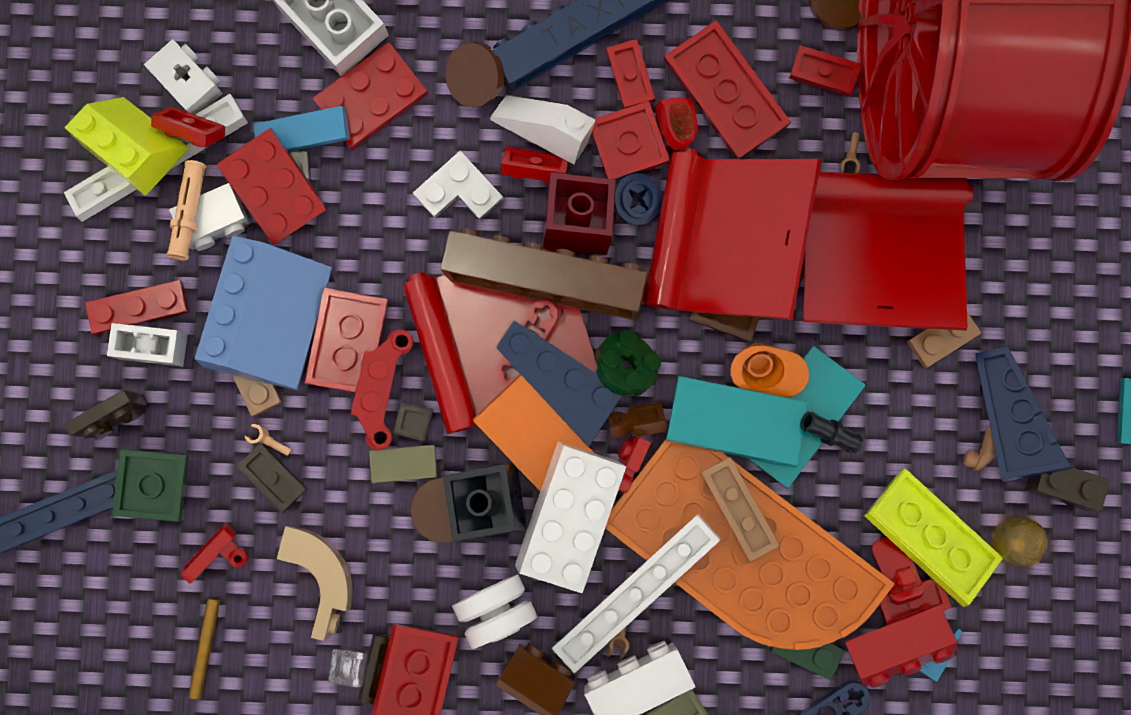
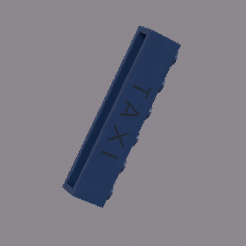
[491,0,669,92]

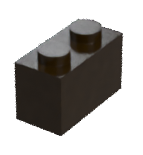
[1025,467,1110,512]

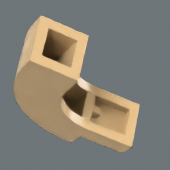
[277,526,353,641]

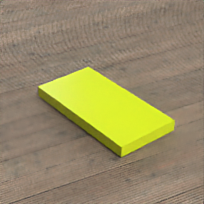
[864,468,1003,607]

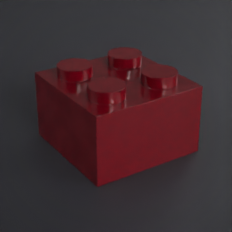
[543,172,615,255]

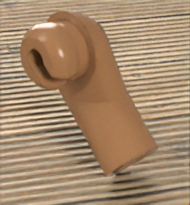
[963,426,996,471]

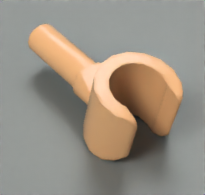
[245,424,292,456]

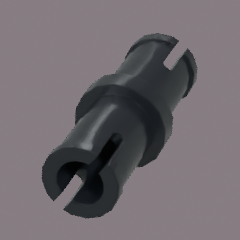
[800,411,863,454]

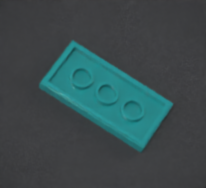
[747,346,865,489]
[666,376,808,468]

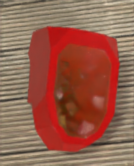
[655,97,698,151]

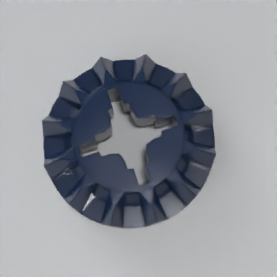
[614,173,661,225]

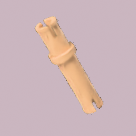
[167,160,206,261]

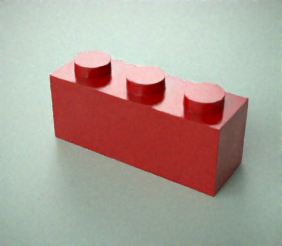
[845,606,958,688]

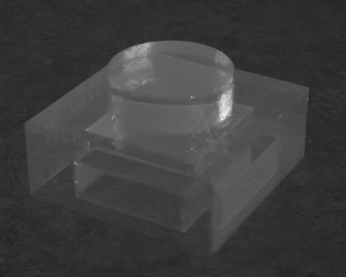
[328,649,367,687]

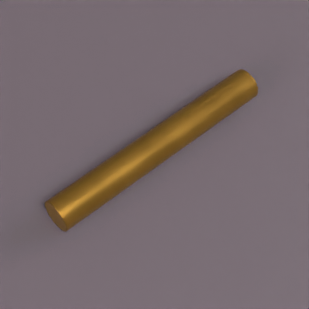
[188,598,221,700]

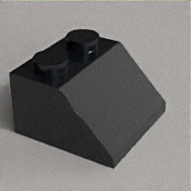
[443,464,527,542]

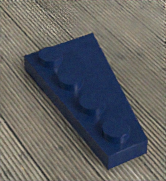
[496,320,621,447]
[975,347,1072,482]

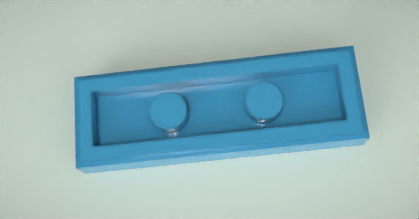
[253,106,350,152]

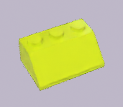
[64,97,189,196]

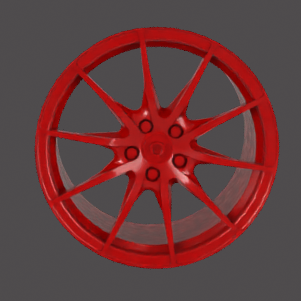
[857,0,1131,181]

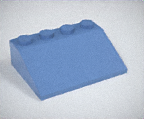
[195,235,333,391]

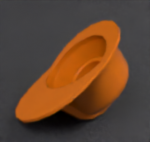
[730,343,809,398]

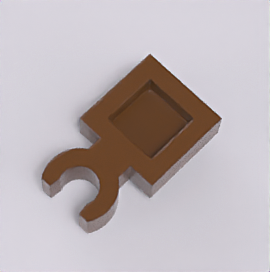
[608,401,667,438]

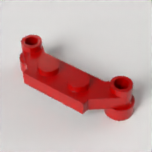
[350,329,413,450]

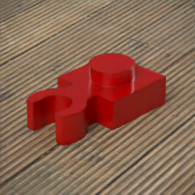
[618,435,651,493]

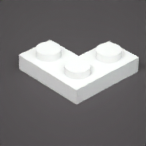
[413,151,504,220]

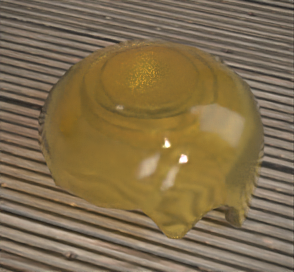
[992,516,1048,567]

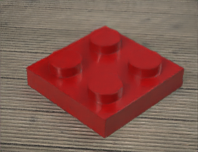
[591,101,670,181]

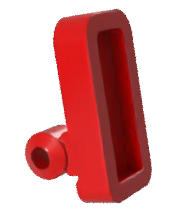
[180,522,247,584]
[871,537,925,605]

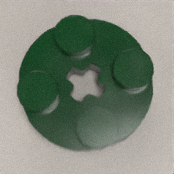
[594,330,661,396]

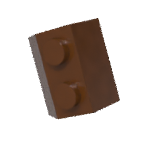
[495,643,575,715]

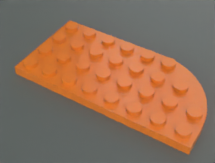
[605,440,895,650]

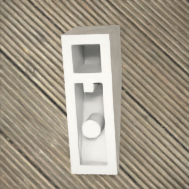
[490,95,596,164]

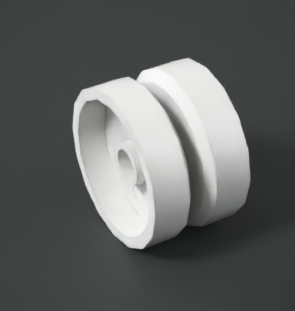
[452,574,538,649]

